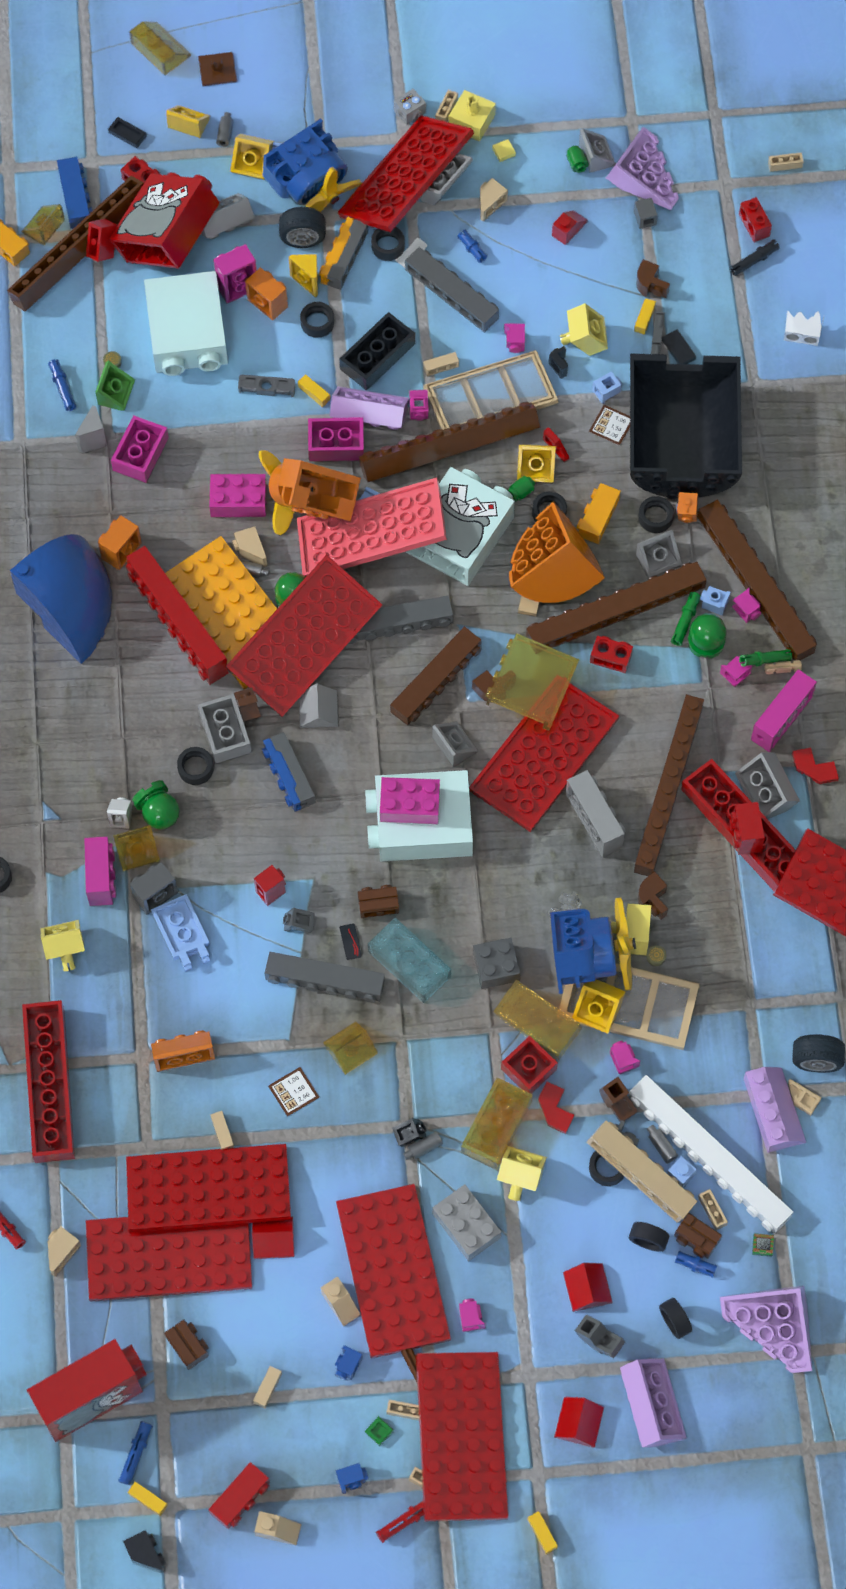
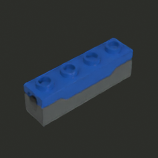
[262,732,316,812]

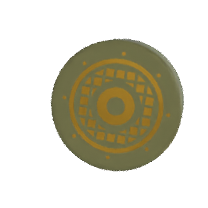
[103,351,122,368]
[646,945,666,966]

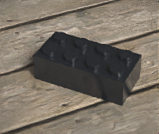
[339,312,415,391]

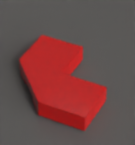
[792,747,839,784]
[538,1081,574,1134]

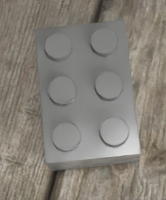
[197,694,252,764]
[432,1185,501,1261]

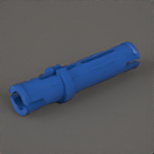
[48,359,76,411]
[118,1421,153,1486]

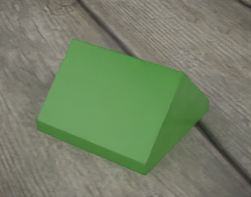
[95,361,135,411]

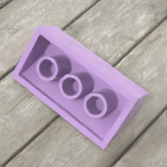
[330,386,409,430]
[744,1067,806,1153]
[620,1359,687,1448]

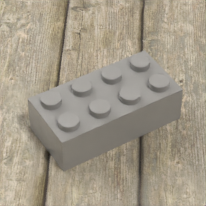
[566,770,626,858]

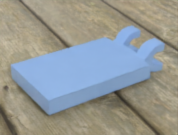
[151,894,210,972]

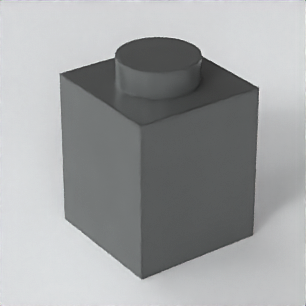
[634,198,658,229]

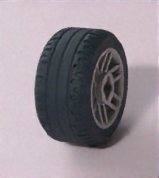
[279,207,326,248]
[792,1034,846,1073]

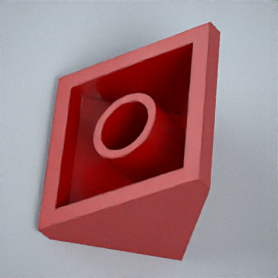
[252,1217,294,1259]
[563,1263,612,1312]
[554,1397,604,1448]

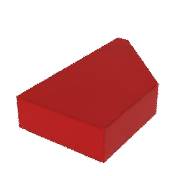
[543,427,570,462]

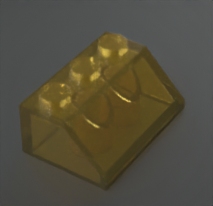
[129,21,191,75]

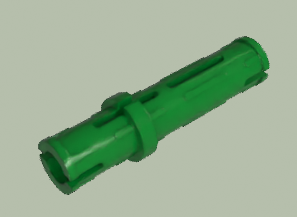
[671,592,701,646]
[739,649,792,667]

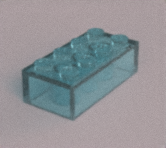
[368,918,451,1003]

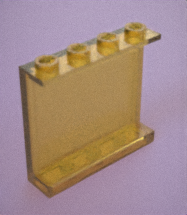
[485,633,579,731]

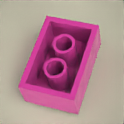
[214,244,257,304]
[111,415,169,483]
[308,417,364,461]
[209,474,267,517]
[380,777,440,824]
[84,837,116,906]

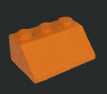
[151,1030,215,1072]

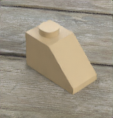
[480,178,508,222]
[232,526,267,567]
[48,1226,81,1277]
[320,1276,361,1327]
[254,1511,301,1546]

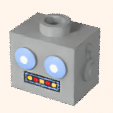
[394,89,426,125]

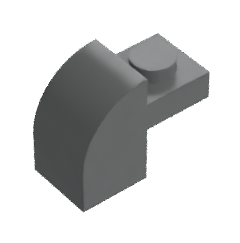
[574,1314,625,1359]

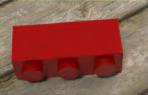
[208,1462,270,1529]

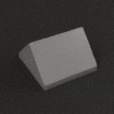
[579,128,616,173]
[75,405,107,453]
[636,530,682,578]
[299,684,338,728]
[432,722,478,767]

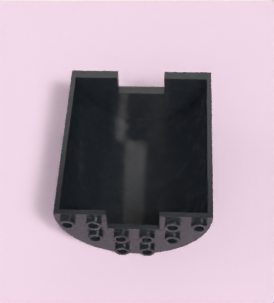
[630,353,742,500]

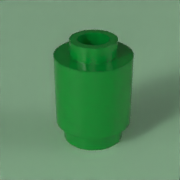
[566,145,589,173]
[507,476,535,502]

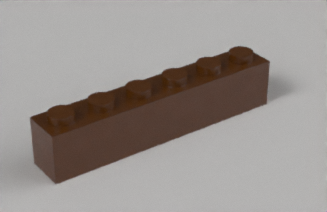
[390,626,482,726]

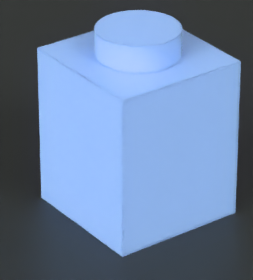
[667,1156,696,1188]

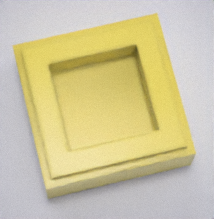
[492,139,516,162]

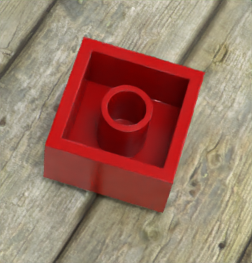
[729,802,765,855]
[501,1035,558,1096]

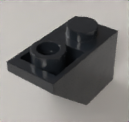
[123,1530,166,1573]

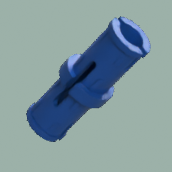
[457,230,487,263]
[675,1251,717,1278]

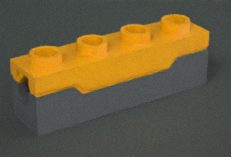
[319,217,368,290]

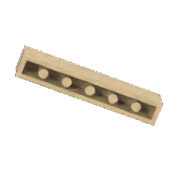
[587,1120,697,1223]

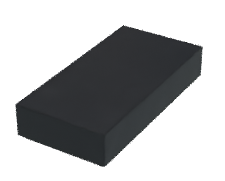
[108,117,147,148]
[662,329,696,364]

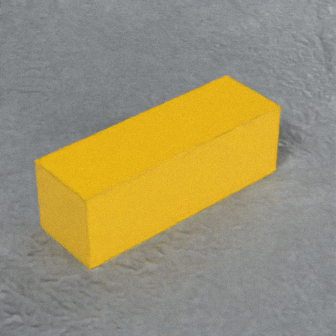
[634,298,656,335]
[298,374,330,407]
[128,1482,168,1516]
[527,1511,558,1554]

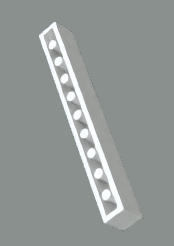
[629,1075,793,1234]

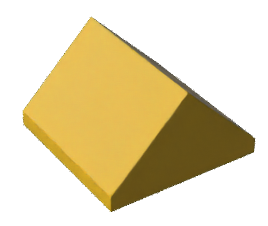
[166,105,210,138]
[289,254,318,297]
[517,444,556,483]

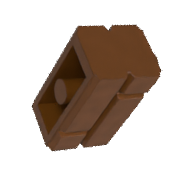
[358,885,399,918]
[674,1213,722,1258]
[164,1319,209,1370]

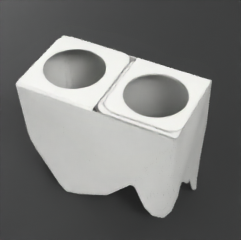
[784,310,824,346]

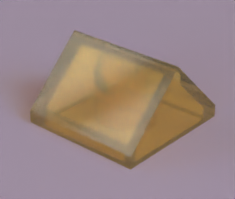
[21,204,65,245]
[113,825,160,871]
[323,1021,378,1074]

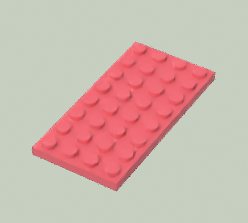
[297,477,447,577]

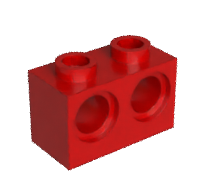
[121,156,161,183]
[739,197,772,242]
[590,636,633,674]

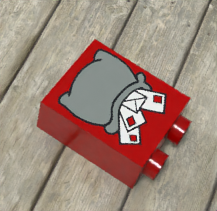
[109,172,220,269]
[26,1339,147,1442]

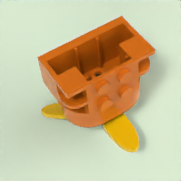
[259,450,361,535]

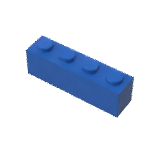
[57,157,92,229]

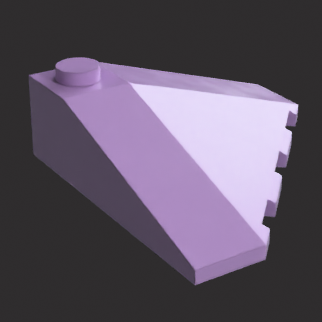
[606,127,679,210]
[720,1286,812,1373]

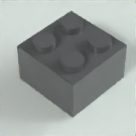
[130,862,178,915]
[473,937,520,989]

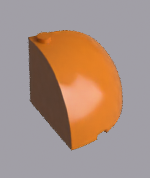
[509,502,605,603]

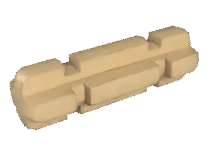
[764,660,802,674]

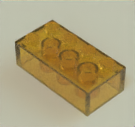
[493,980,582,1060]
[461,1078,533,1170]

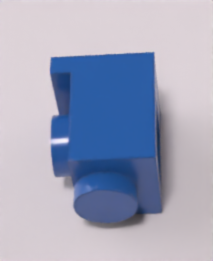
[335,1345,363,1380]
[336,1463,369,1494]

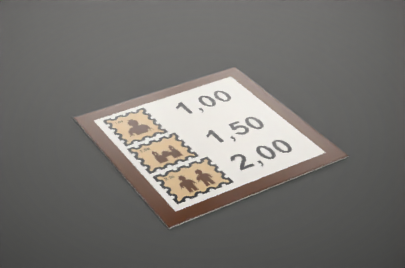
[589,405,630,446]
[268,1067,319,1117]

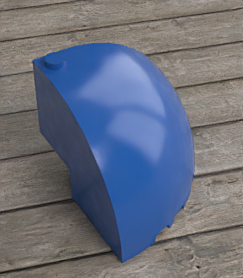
[10,534,112,664]

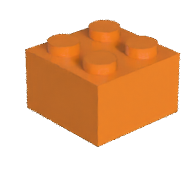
[245,267,288,321]
[98,515,142,571]

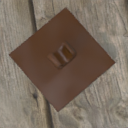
[198,52,237,86]

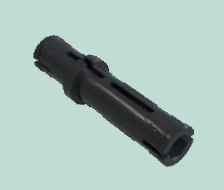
[730,239,780,276]

